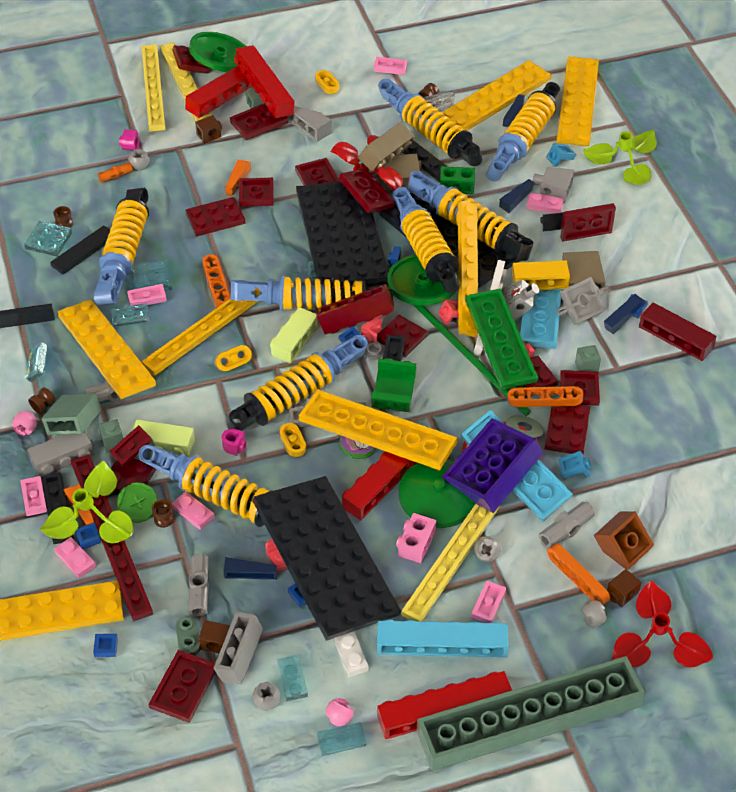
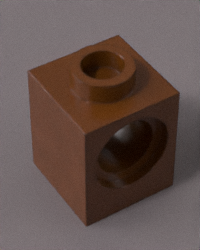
[195,115,222,144]
[607,569,642,608]
[198,620,230,654]

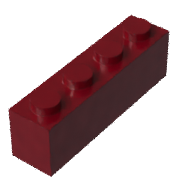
[316,284,394,335]
[639,302,717,361]

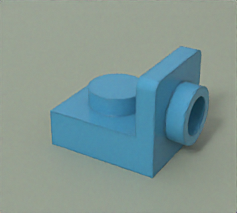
[546,143,577,166]
[558,451,592,479]

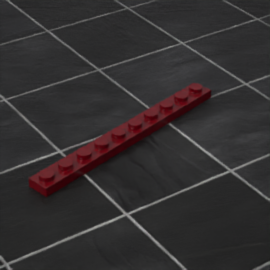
[71,454,153,622]

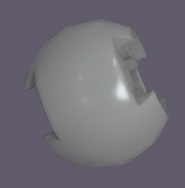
[128,149,149,170]
[474,536,501,562]
[581,600,608,628]
[253,682,281,711]

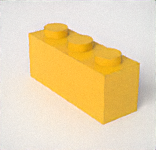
[511,260,570,290]

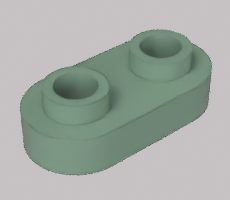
[176,616,200,656]

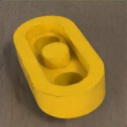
[315,70,339,94]
[215,345,252,371]
[280,423,306,457]

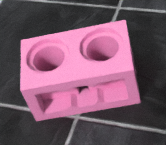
[396,513,436,564]

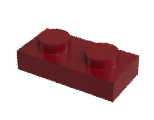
[109,425,153,467]

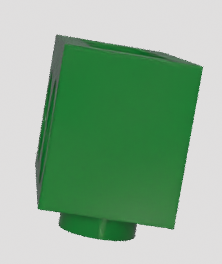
[440,166,475,194]

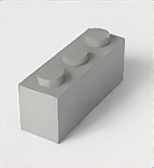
[27,431,94,477]
[214,612,263,685]

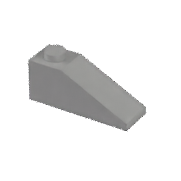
[287,106,332,142]

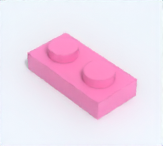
[374,57,407,75]
[526,192,564,213]
[127,284,167,309]
[20,476,47,516]
[171,492,215,530]
[54,537,96,579]
[471,581,506,623]

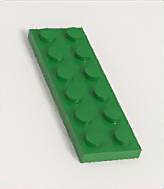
[465,289,538,390]

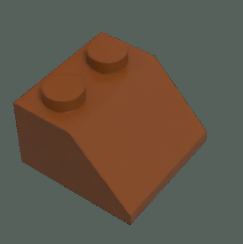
[594,511,654,570]

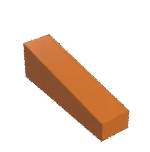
[225,160,251,196]
[64,484,94,526]

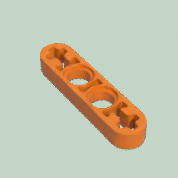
[202,254,230,307]
[508,386,583,407]
[547,543,610,605]

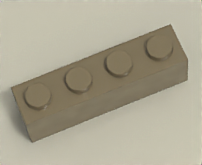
[358,122,415,171]

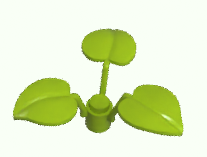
[583,129,657,185]
[40,461,134,543]

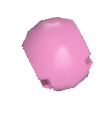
[12,411,37,436]
[326,698,353,727]

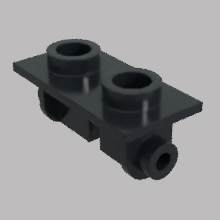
[540,212,563,232]

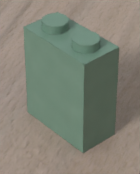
[42,393,101,435]

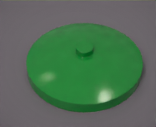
[189,32,246,72]
[387,254,458,306]
[399,459,476,528]

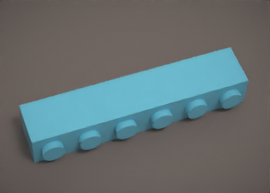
[377,620,509,658]

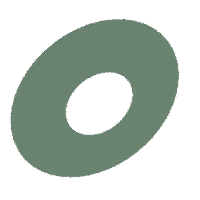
[506,415,544,438]

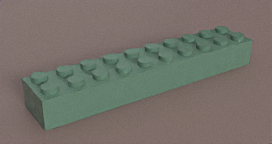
[417,656,645,771]

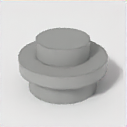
[365,342,384,360]

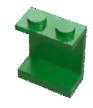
[371,358,416,412]

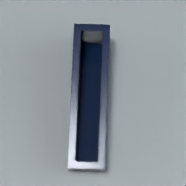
[503,95,525,127]
[499,179,534,213]
[604,294,644,335]
[224,557,277,580]

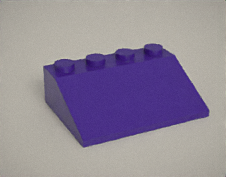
[442,418,543,513]

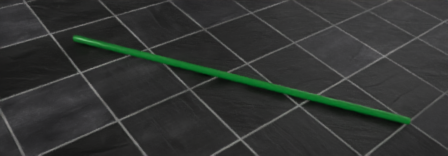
[413,305,531,416]

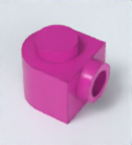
[119,129,140,150]
[222,429,247,456]

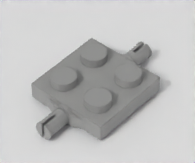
[556,277,610,325]

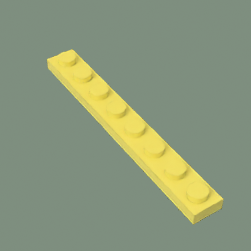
[160,42,212,122]
[141,44,166,132]
[401,504,501,622]

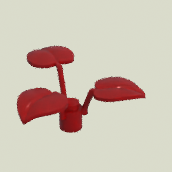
[330,135,403,190]
[612,581,713,668]

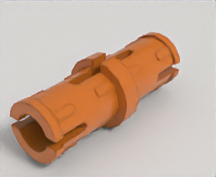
[98,162,133,183]

